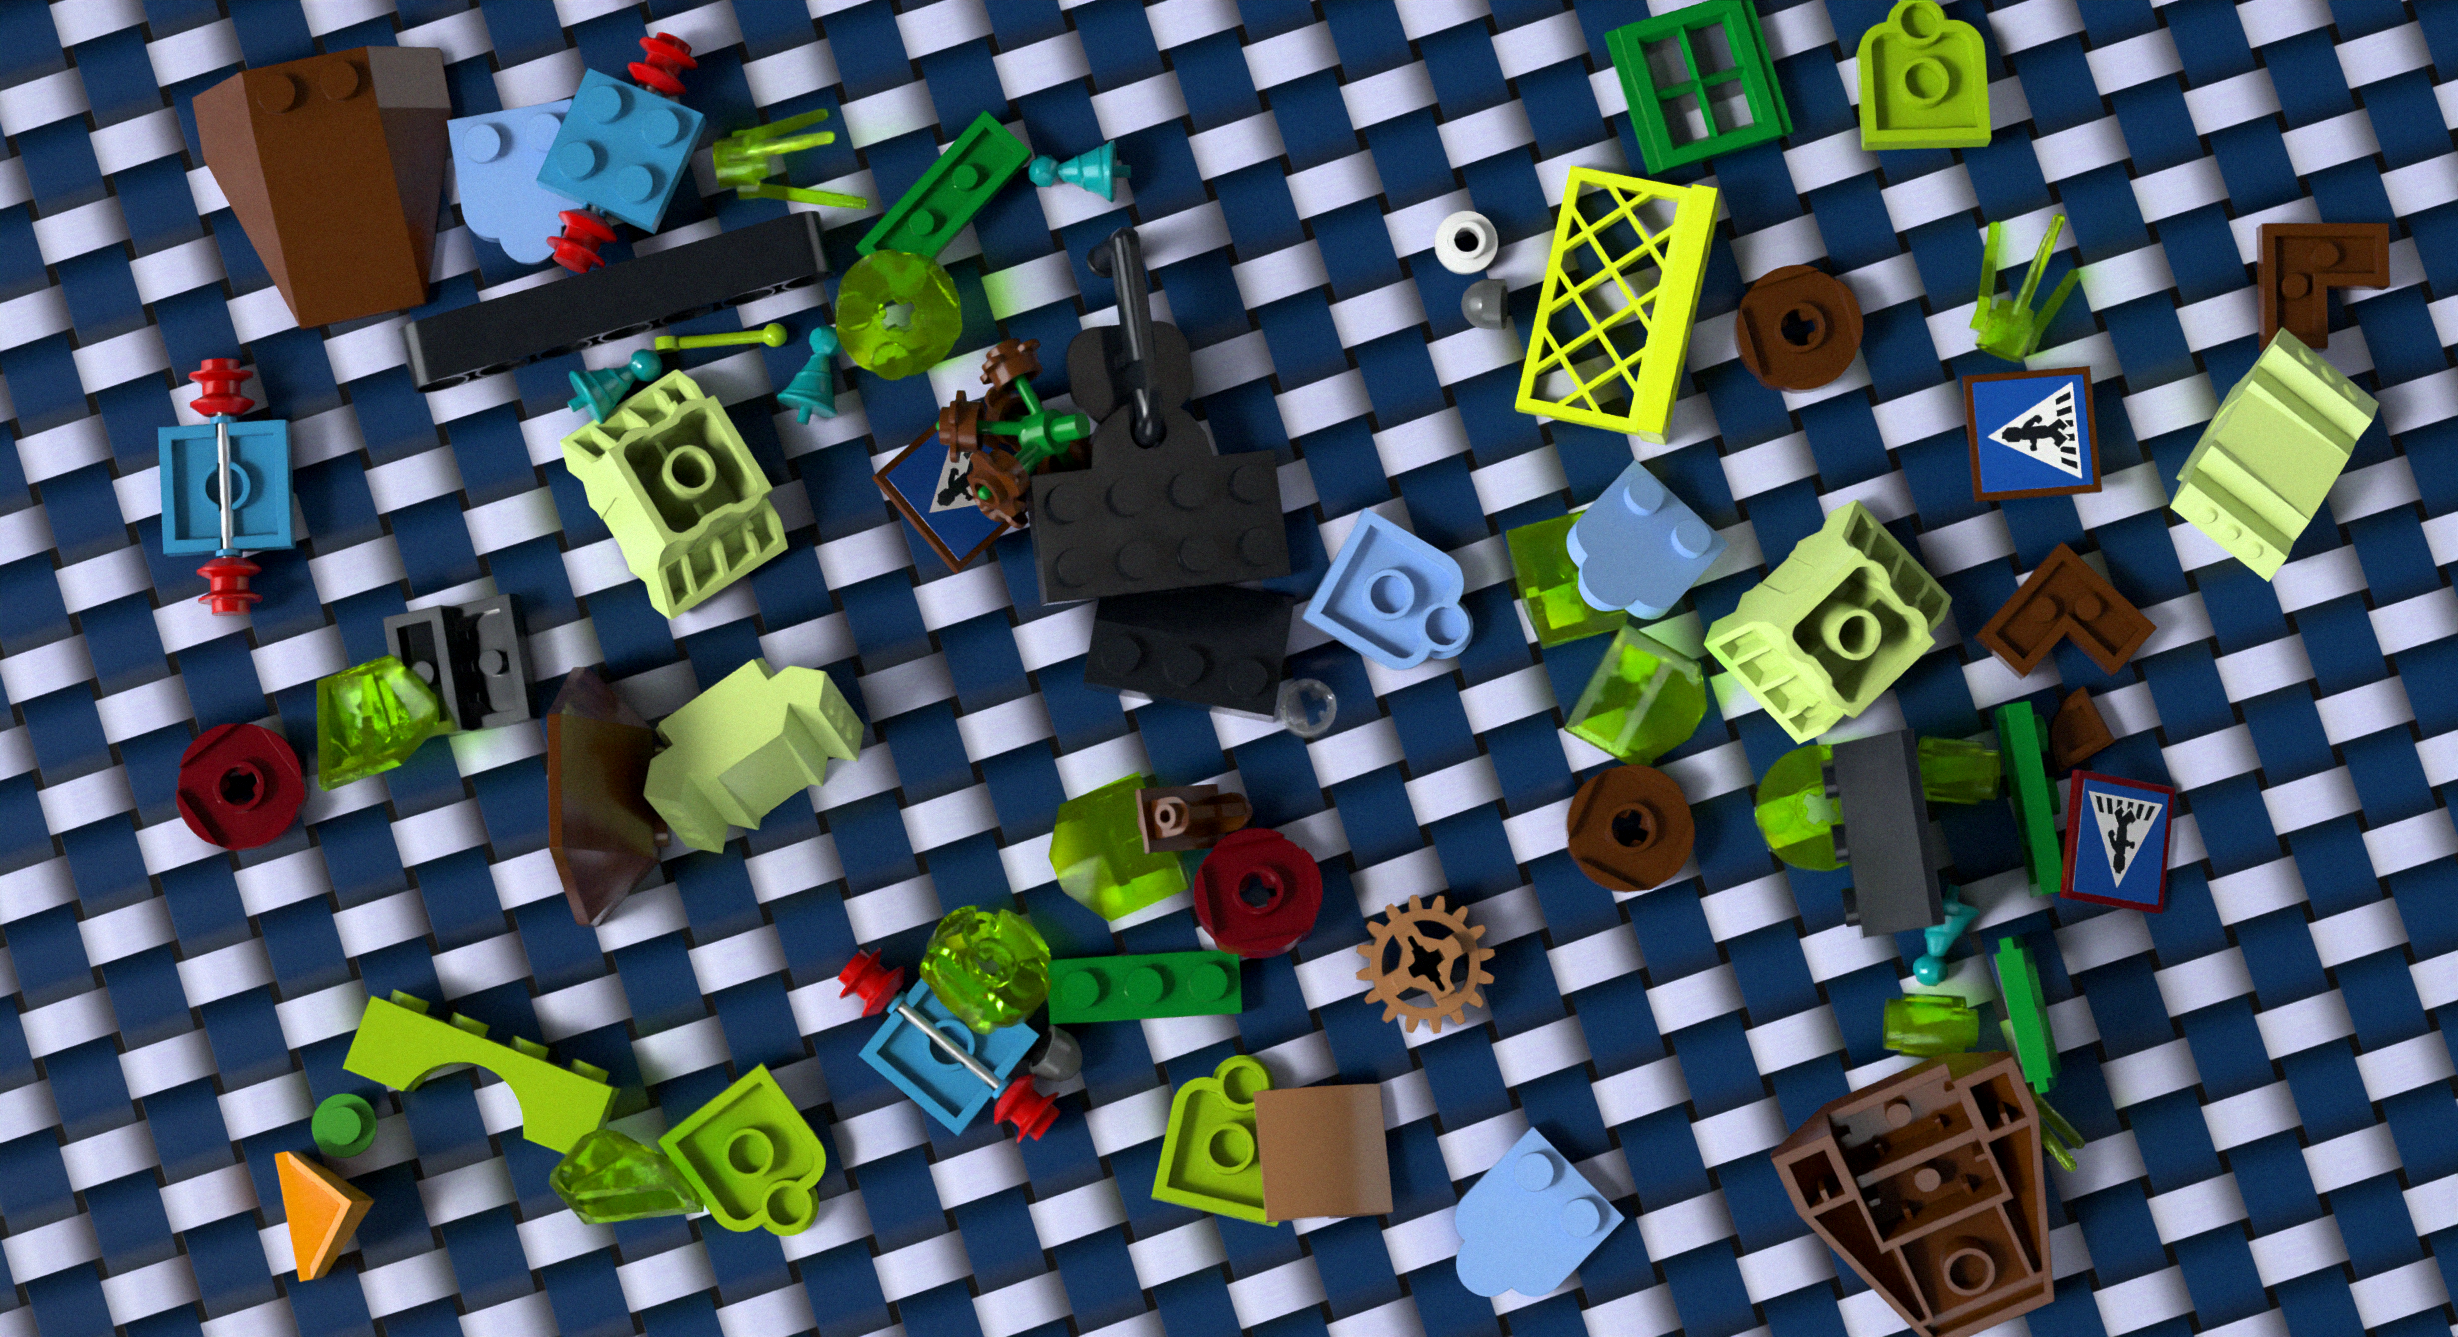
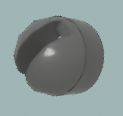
[1461,279,1508,330]
[1028,1025,1083,1082]

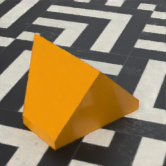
[274,1151,375,1282]

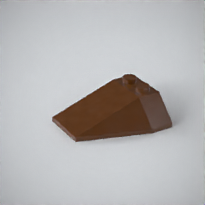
[192,46,453,331]
[547,667,672,927]
[1770,1051,2055,1337]

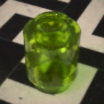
[1917,736,2001,805]
[1883,993,1979,1058]

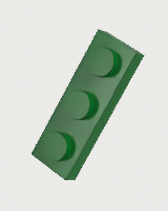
[855,110,1032,294]
[1994,701,2065,898]
[1046,950,1242,1025]

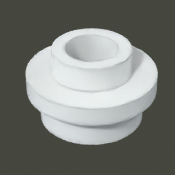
[1434,211,1498,275]

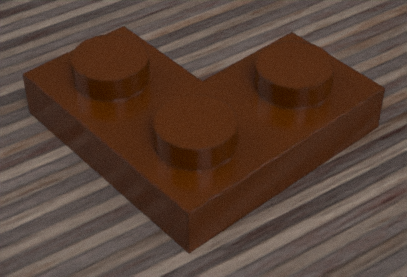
[2256,223,2390,353]
[1973,542,2157,680]

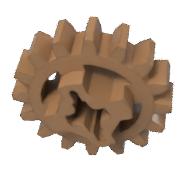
[1355,895,1495,1034]

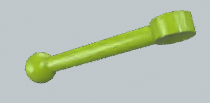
[654,323,787,353]

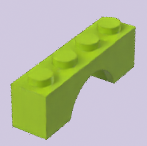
[343,989,620,1161]

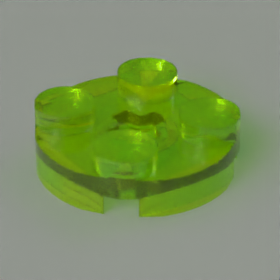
[834,249,962,381]
[1754,744,1848,872]
[919,905,1052,1035]

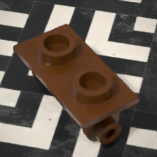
[1135,784,1253,854]

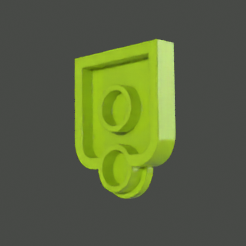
[1856,0,1991,151]
[1151,1055,1278,1228]
[657,1062,826,1236]

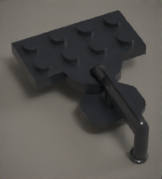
[1025,227,1291,606]

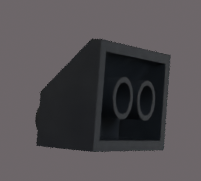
[1083,585,1295,723]
[1820,728,1946,939]

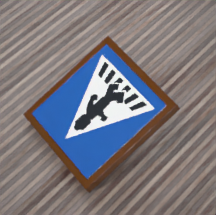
[1962,366,2102,503]
[872,420,1028,574]

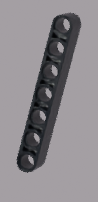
[398,211,836,394]

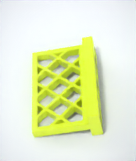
[1515,165,1721,446]

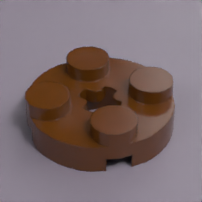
[1734,265,1863,394]
[1565,764,1695,893]

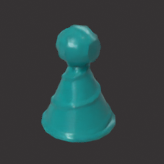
[1028,140,1131,203]
[777,325,844,425]
[567,348,663,424]
[1913,884,1980,987]

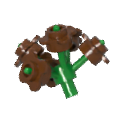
[936,338,1090,529]

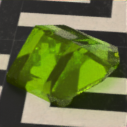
[1505,509,1630,649]
[1564,623,1708,766]
[316,654,439,792]
[1048,771,1189,923]
[549,1128,705,1225]

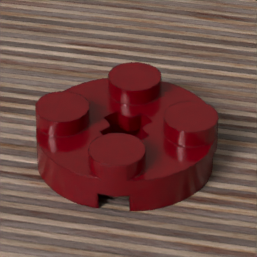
[176,723,310,852]
[1194,828,1323,958]

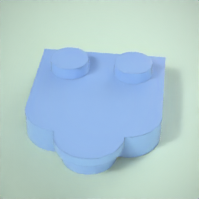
[447,98,582,265]
[1566,459,1729,620]
[1300,507,1473,671]
[1455,1127,1625,1297]

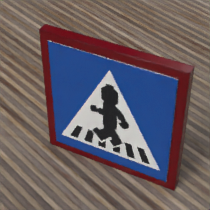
[2059,770,2175,914]

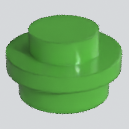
[312,1093,378,1158]

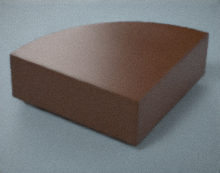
[2048,686,2115,774]

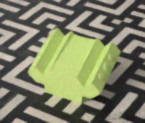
[2170,327,2379,582]
[560,369,788,620]
[1703,499,1952,744]
[643,657,864,854]

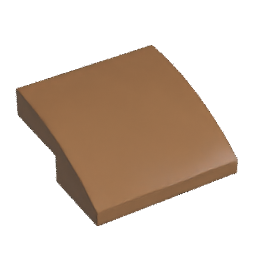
[1253,1084,1393,1223]

